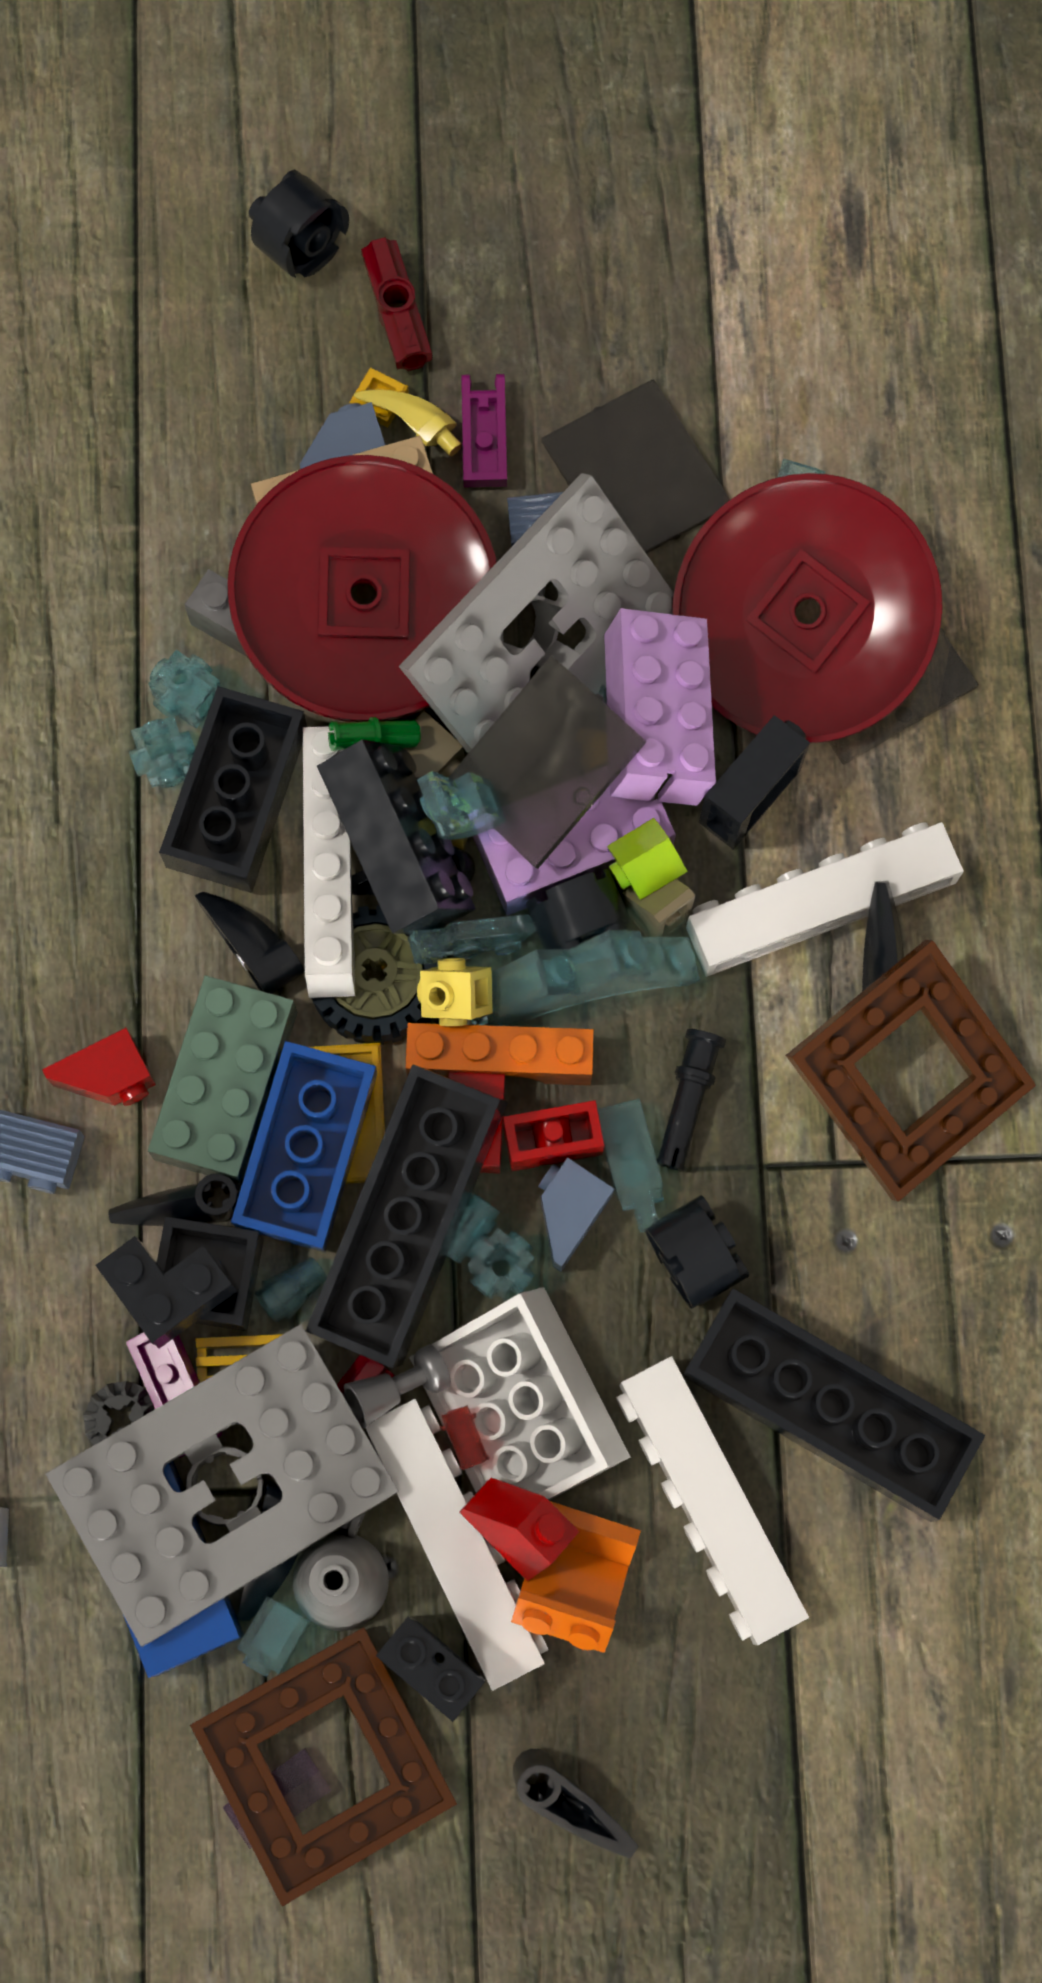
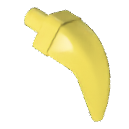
[354,389,462,457]

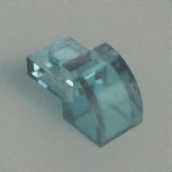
[417,771,506,840]

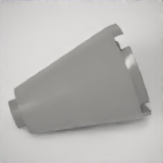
[293,1533,389,1631]

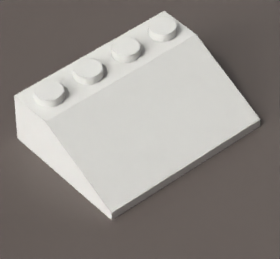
[409,1287,630,1500]

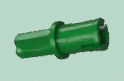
[328,717,421,751]

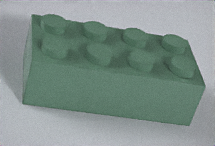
[148,975,298,1185]

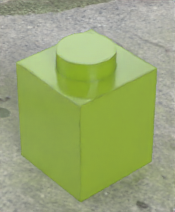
[607,818,688,900]

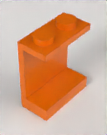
[511,1501,641,1653]

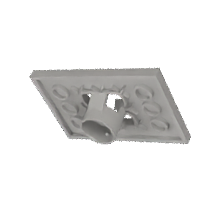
[399,473,674,794]
[46,1324,399,1647]

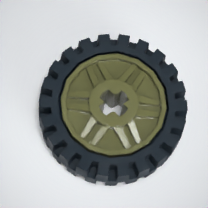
[312,905,441,1045]

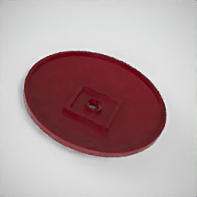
[227,455,497,722]
[673,473,943,744]

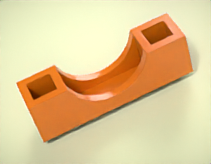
[405,1023,594,1086]

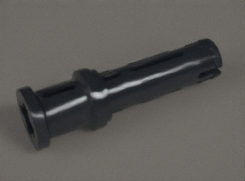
[655,1029,726,1172]

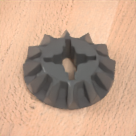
[83,1381,155,1446]

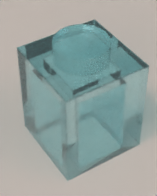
[237,1596,312,1677]

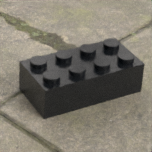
[159,686,307,893]
[317,739,476,934]

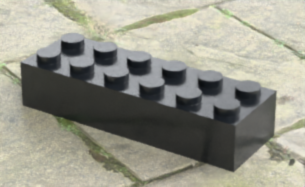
[306,1064,508,1368]
[682,1288,985,1522]

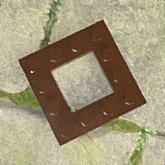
[785,939,1036,1202]
[190,1627,457,1907]

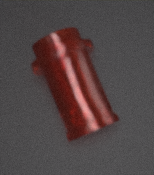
[440,1405,490,1470]

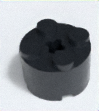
[249,170,349,278]
[526,868,631,962]
[645,1195,750,1309]

